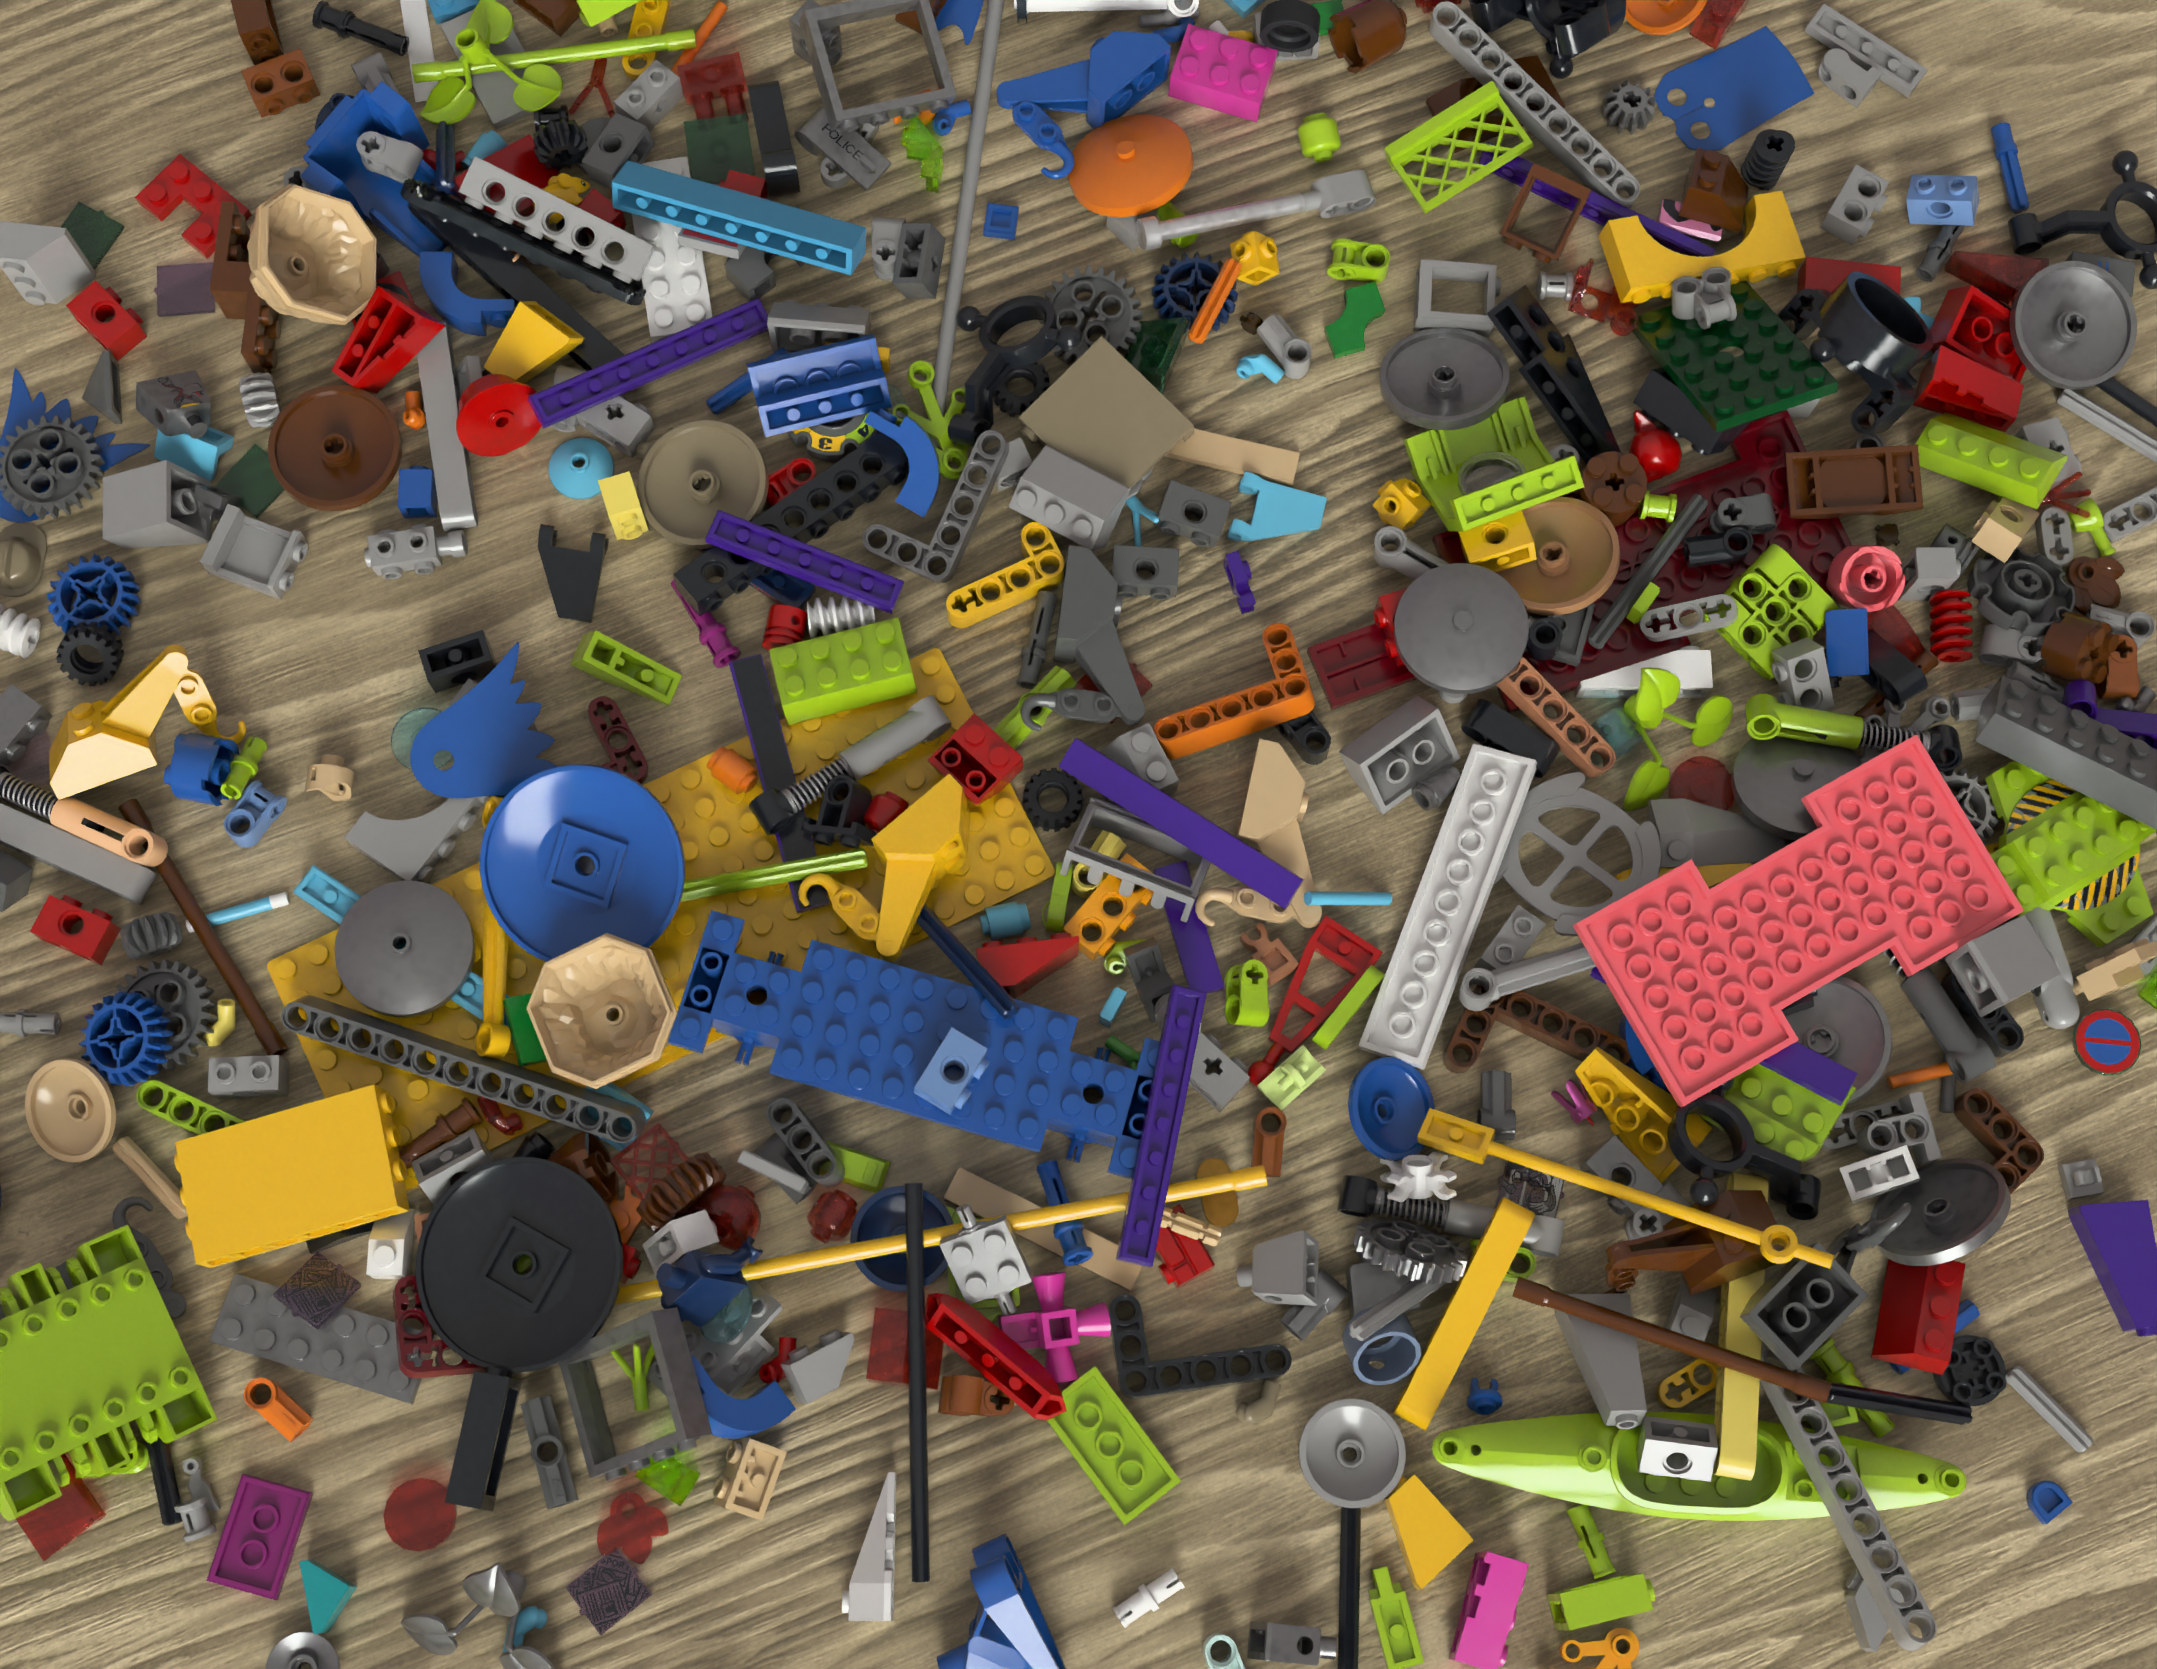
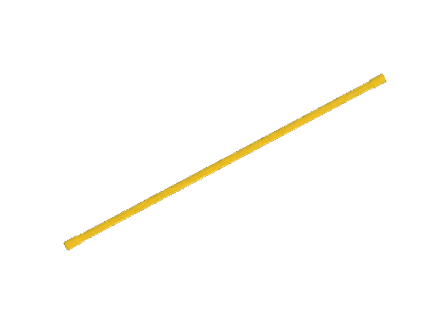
[615,1165,1268,1305]

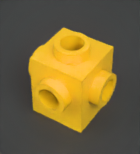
[1230,231,1280,286]
[1372,477,1432,531]

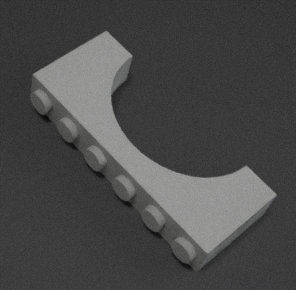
[344,679,538,883]

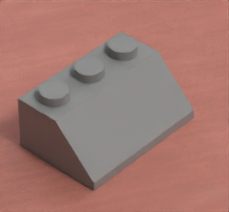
[0,221,96,305]
[767,300,871,353]
[1008,445,1131,550]
[1339,695,1461,815]

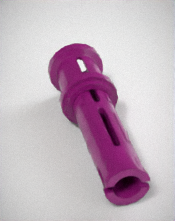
[671,580,741,668]

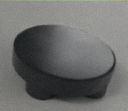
[1933,1335,2007,1407]

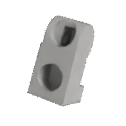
[1817,48,1882,108]

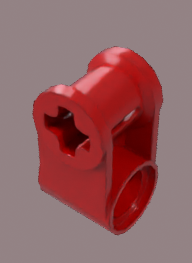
[766,458,818,507]

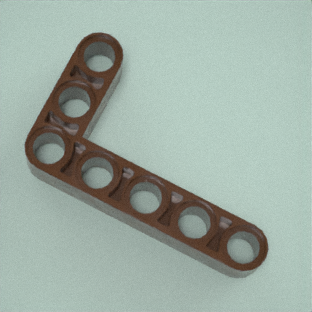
[1443,985,1631,1074]
[1954,1088,2044,1194]

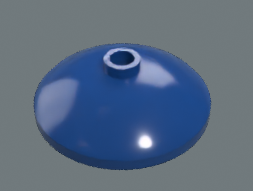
[1348,1057,1435,1161]

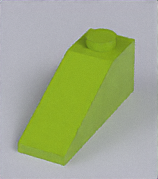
[570,630,682,705]

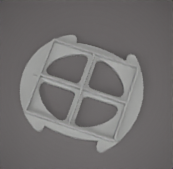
[1494,772,1661,936]

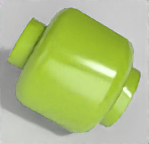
[1297,113,1341,163]

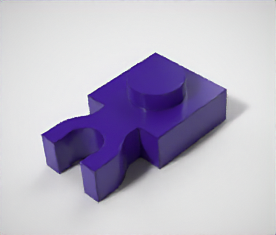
[1223,551,1256,614]

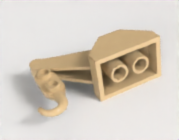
[1195,739,1322,928]

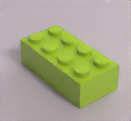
[769,617,917,725]

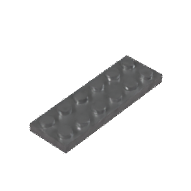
[210,1273,437,1404]

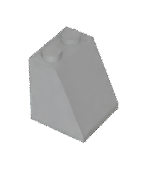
[102,460,211,549]
[1945,914,2061,1018]

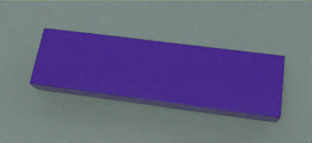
[1153,860,1224,994]

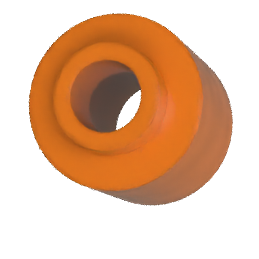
[707,747,758,795]

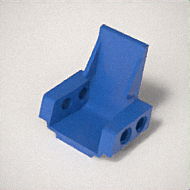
[300,81,459,258]

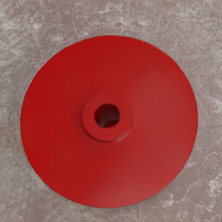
[456,374,541,457]

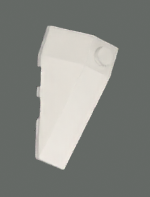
[842,1472,897,1621]

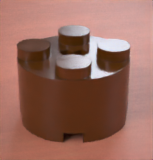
[1574,451,1647,526]
[2041,612,2119,684]

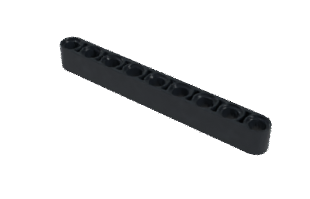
[407,183,624,371]

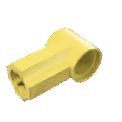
[1071,830,1127,898]

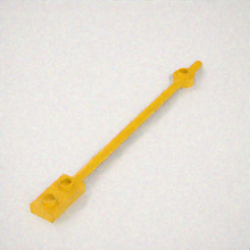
[1417,1108,1834,1269]

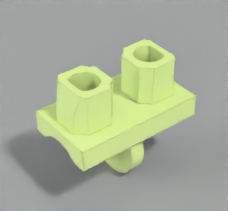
[1257,1045,1326,1111]

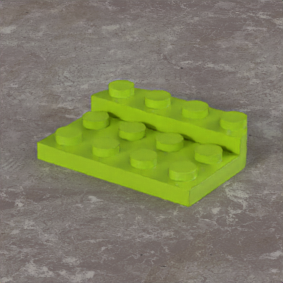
[1699,1063,1856,1163]

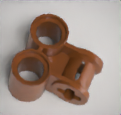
[938,1375,1015,1417]

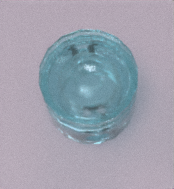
[1591,707,1644,760]

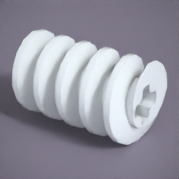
[807,596,876,639]
[0,604,41,659]

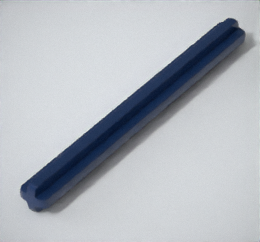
[916,903,1019,1019]

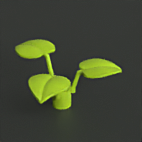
[419,0,564,124]
[1622,667,1734,811]

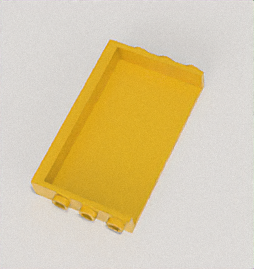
[174,1084,410,1268]

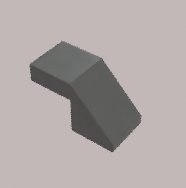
[1123,937,1175,1023]

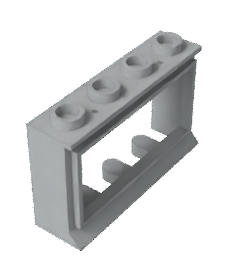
[1060,797,1211,923]

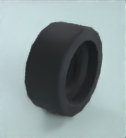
[1259,0,1320,53]

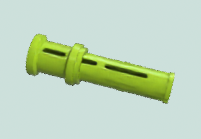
[1809,1337,1896,1438]

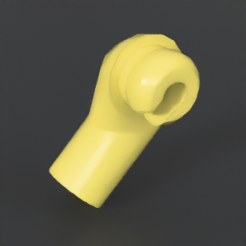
[203,999,236,1047]

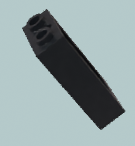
[445,1366,522,1511]

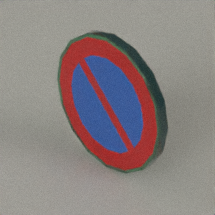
[2072,1008,2142,1076]

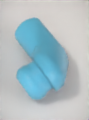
[1236,354,1285,384]
[503,1606,547,1652]

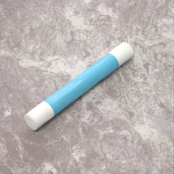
[186,891,290,933]

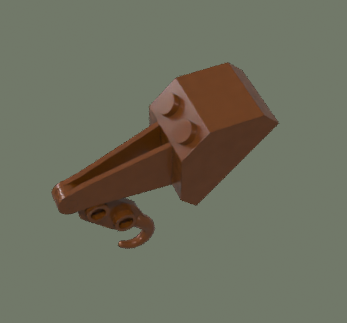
[1602,1190,1785,1296]

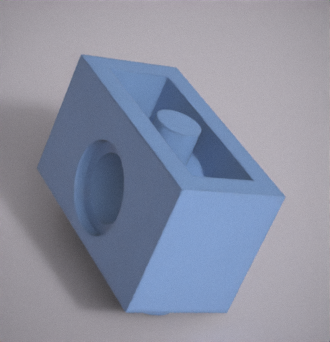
[1906,175,1979,226]
[914,1027,990,1115]

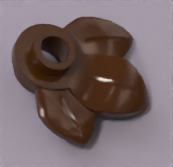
[2066,556,2125,615]

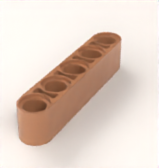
[1497,656,1616,778]

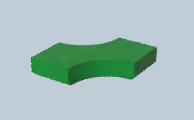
[1324,282,1385,359]

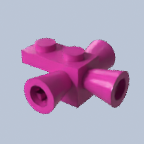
[998,1272,1111,1383]

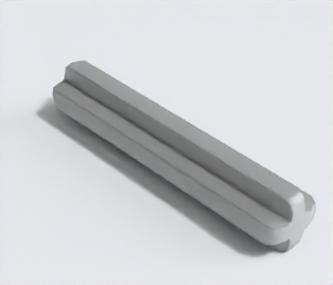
[2006,1366,2093,1453]

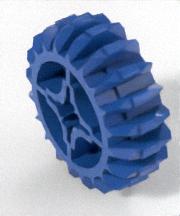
[47,554,141,636]
[79,992,174,1086]

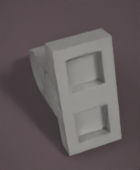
[1857,1091,1942,1166]

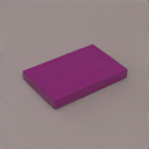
[206,1474,313,1600]

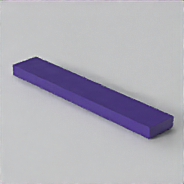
[705,510,904,614]

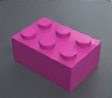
[1168,24,1278,122]

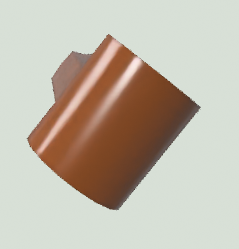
[1251,1107,1287,1177]

